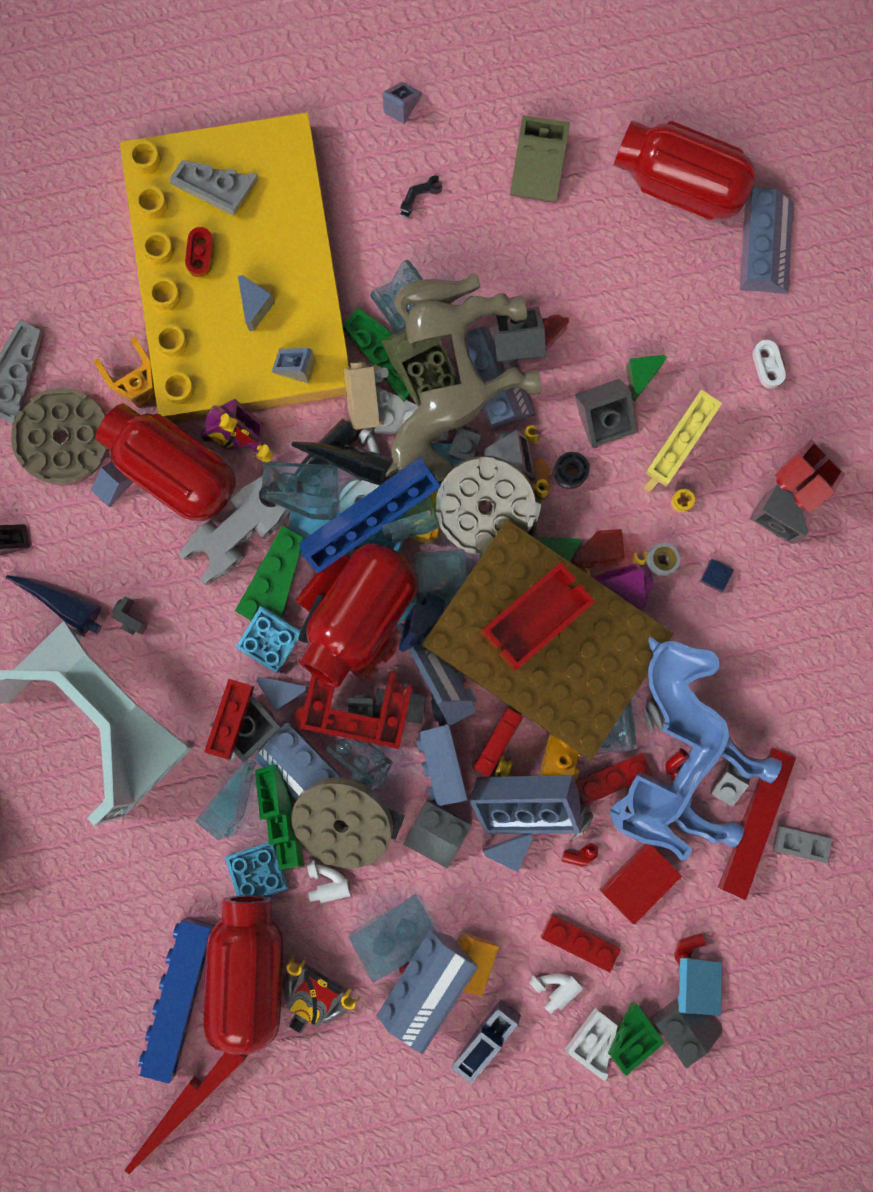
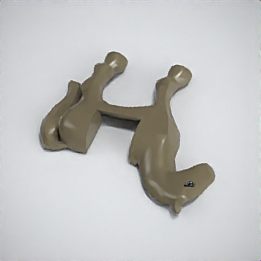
[386,274,542,482]

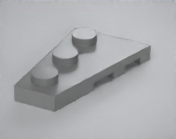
[169,160,258,216]

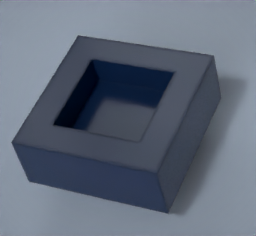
[699,559,734,592]

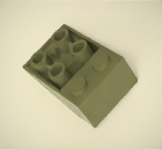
[510,115,570,202]
[381,329,460,407]

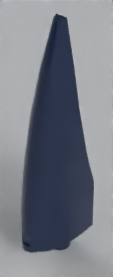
[6,575,102,635]

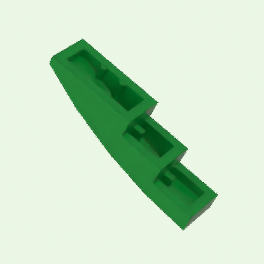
[255,764,304,871]

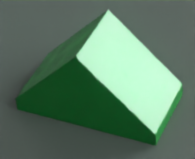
[626,354,667,401]

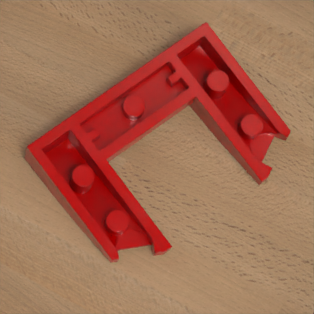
[300,672,412,749]

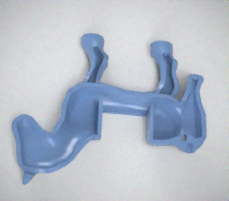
[610,637,782,861]

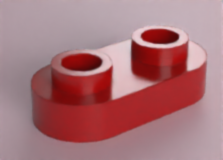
[185,227,214,277]

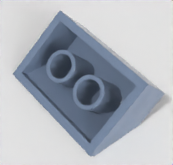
[416,725,467,806]

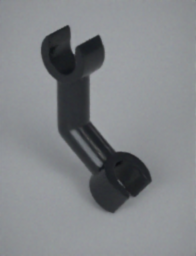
[400,175,442,218]

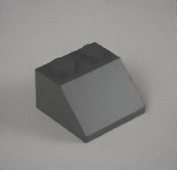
[491,307,546,362]
[575,379,637,448]
[750,485,808,544]
[211,693,282,763]
[403,800,472,868]
[651,998,722,1068]

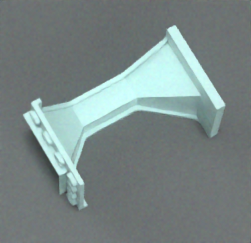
[0,621,193,826]

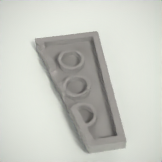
[0,319,43,424]

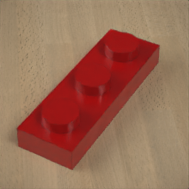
[204,679,254,760]
[575,753,653,805]
[541,914,621,973]

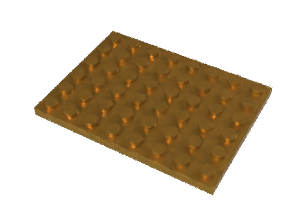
[421,520,674,760]

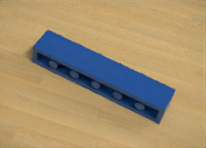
[299,457,441,573]
[138,917,215,1084]

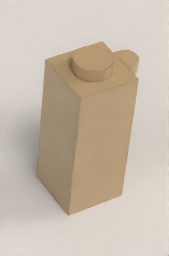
[344,362,384,430]

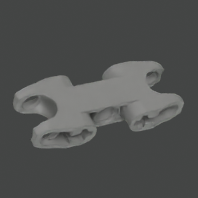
[178,473,296,585]

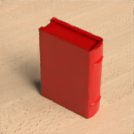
[295,555,350,612]
[472,708,523,777]
[599,844,682,925]

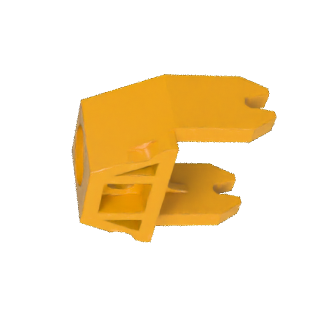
[93,336,156,408]

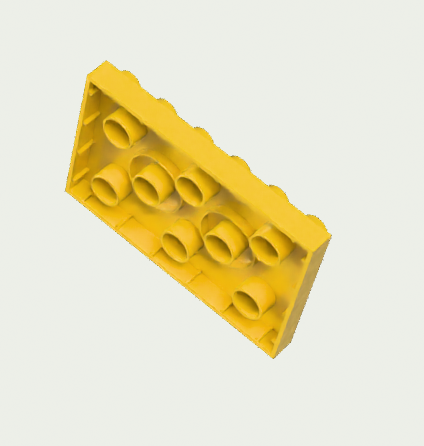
[119,112,350,423]

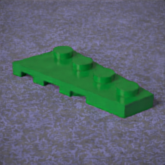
[343,308,410,402]
[235,526,305,621]

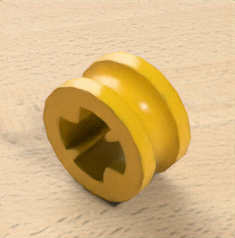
[671,489,695,512]
[494,756,513,777]

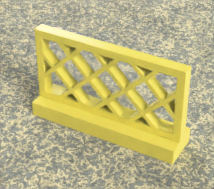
[644,390,722,492]

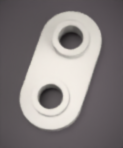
[752,340,786,389]

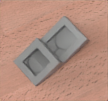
[773,826,832,863]

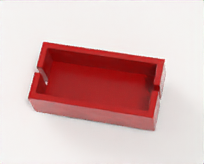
[775,439,845,513]
[479,562,596,671]

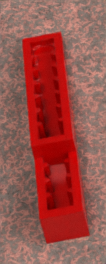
[718,748,796,900]
[124,1052,248,1174]

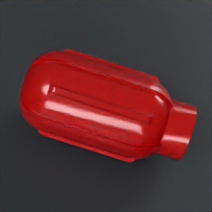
[613,120,756,220]
[96,403,236,521]
[298,544,418,688]
[203,895,283,1055]

